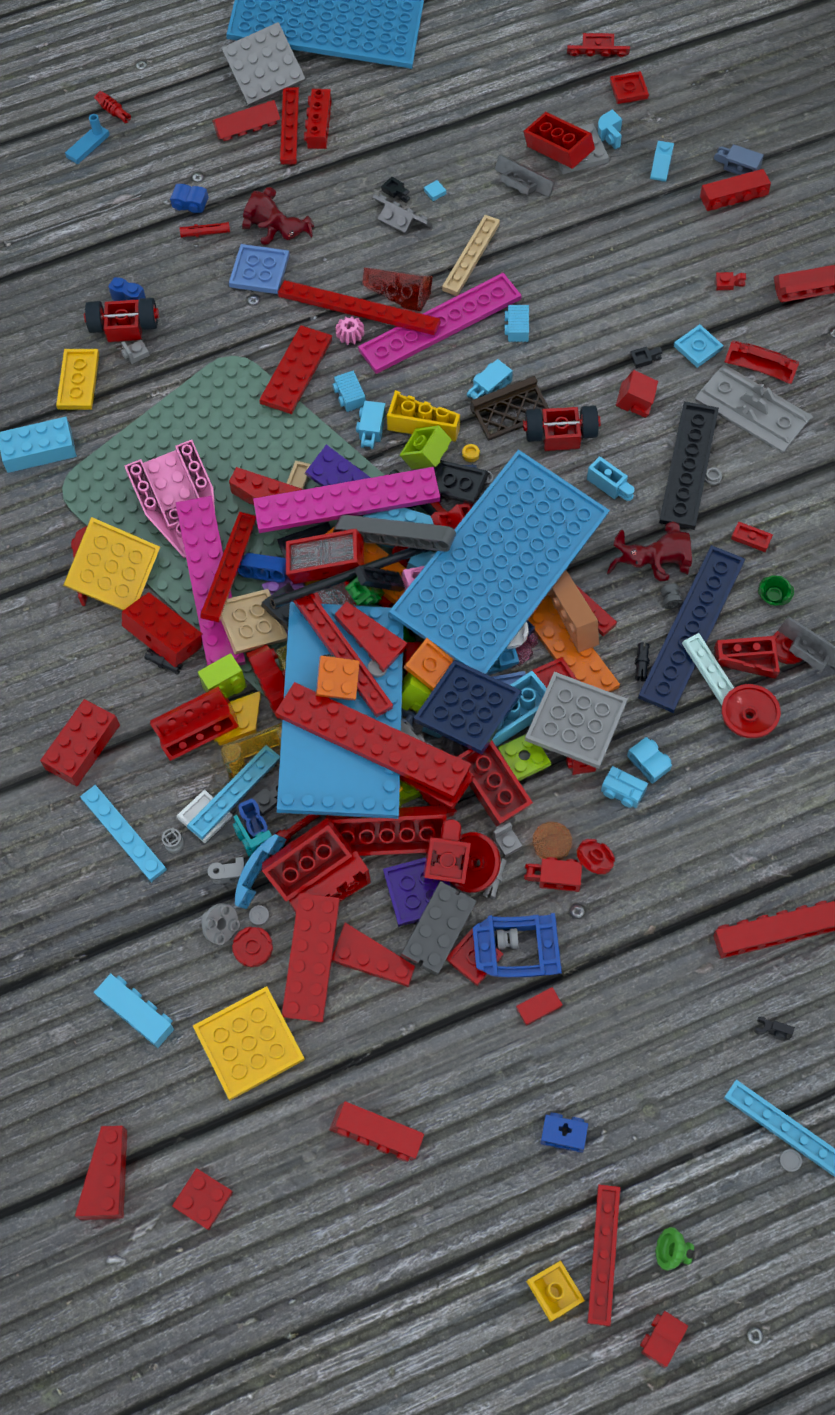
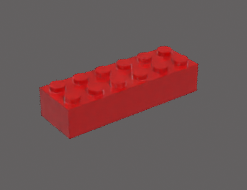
[326,805,447,856]

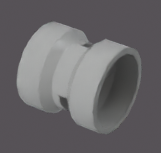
[161,828,184,854]
[496,928,518,950]

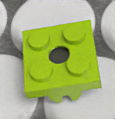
[498,734,551,781]

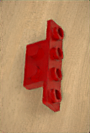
[567,33,630,57]

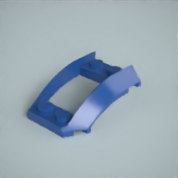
[473,913,562,977]

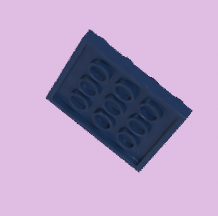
[414,660,522,754]

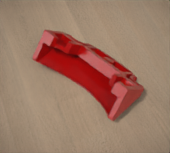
[724,340,799,384]

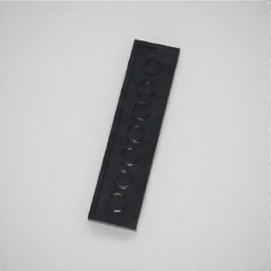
[659,401,719,530]

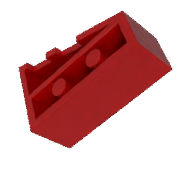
[714,636,780,679]

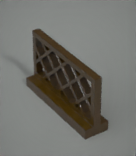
[470,376,549,441]

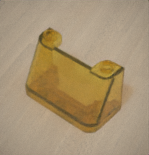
[220,722,282,780]

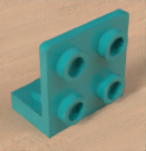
[232,815,272,858]

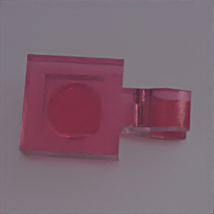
[516,633,539,667]

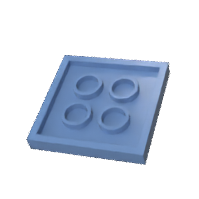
[229,244,290,294]

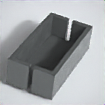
[400,881,476,976]

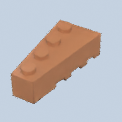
[547,570,599,653]

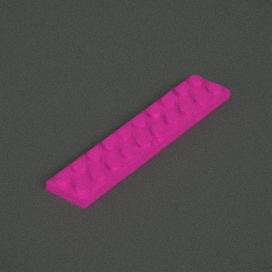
[358,273,522,374]
[253,467,440,533]
[175,496,246,666]

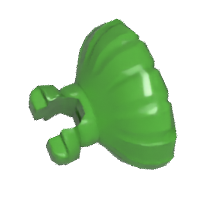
[655,1227,694,1271]

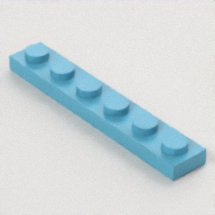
[187,745,280,840]
[80,785,167,882]
[724,1080,835,1177]

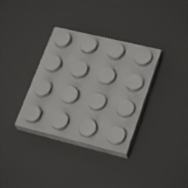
[222,22,306,107]
[525,672,628,769]

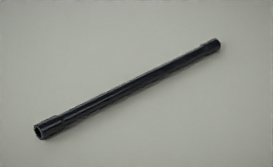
[270,548,432,609]

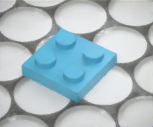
[674,324,724,368]

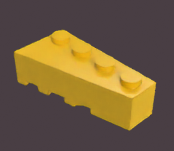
[387,390,460,442]

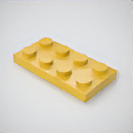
[56,349,99,410]

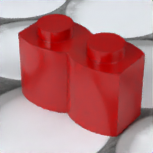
[640,1310,688,1368]

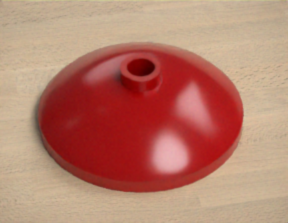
[721,684,781,738]
[451,832,500,893]

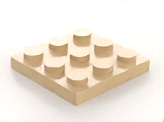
[220,589,288,654]

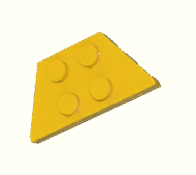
[214,691,261,746]

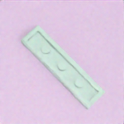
[682,633,734,706]

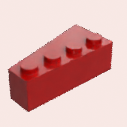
[329,1101,424,1162]

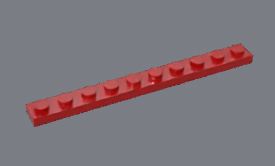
[278,280,441,335]

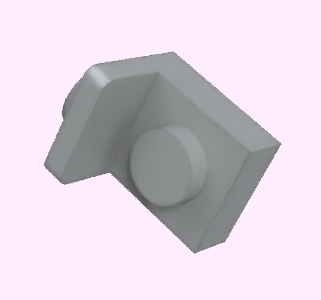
[121,340,150,364]
[493,823,522,858]

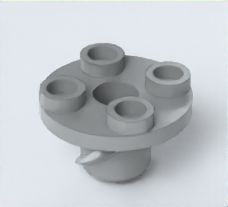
[201,903,240,945]

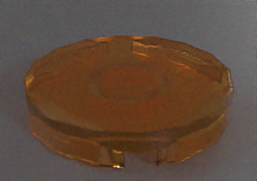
[533,822,572,860]

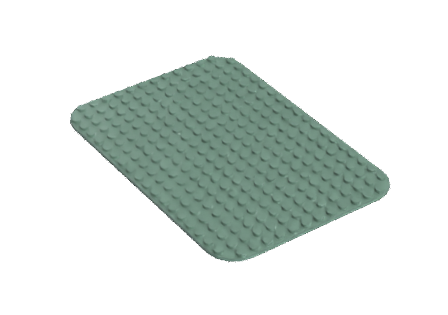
[62,356,437,697]

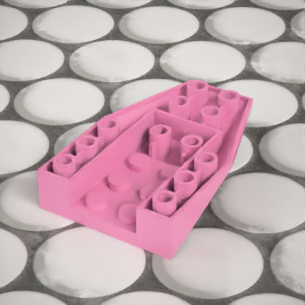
[124,439,215,558]

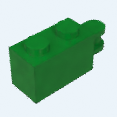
[345,577,385,606]

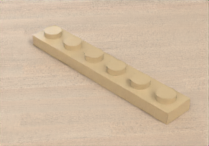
[442,215,500,296]

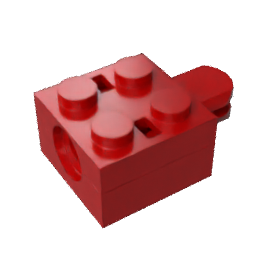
[423,819,471,884]

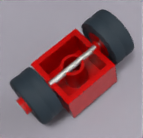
[84,298,159,342]
[523,405,601,451]

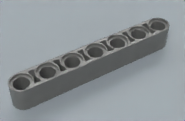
[333,515,456,552]

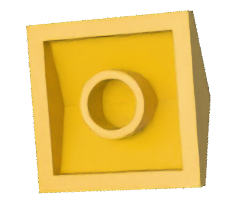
[526,1260,585,1322]

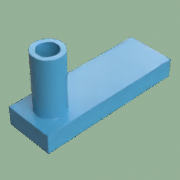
[65,114,110,164]

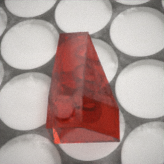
[362,267,433,311]

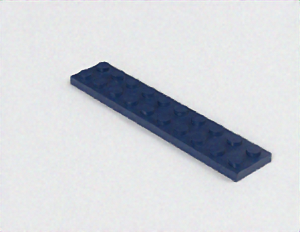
[638,545,745,713]

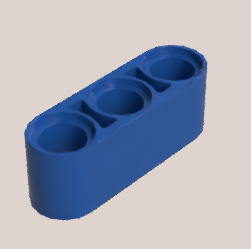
[238,553,287,582]

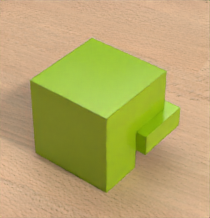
[401,672,432,712]

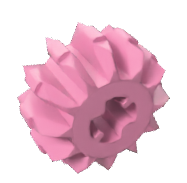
[336,316,365,345]

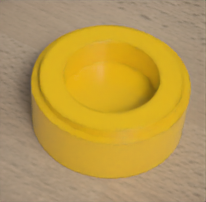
[462,444,480,462]

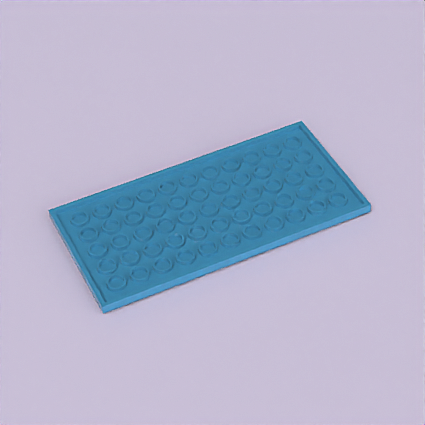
[226,0,424,69]
[389,449,610,674]
[277,602,403,819]

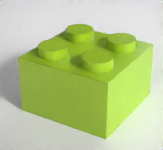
[399,425,452,470]
[198,653,247,698]

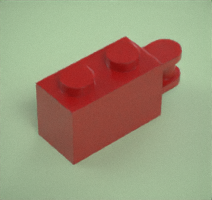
[524,857,582,892]

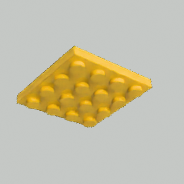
[63,517,160,611]
[193,986,305,1100]

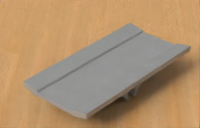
[695,364,813,453]

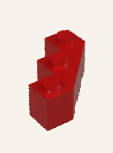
[246,644,285,719]

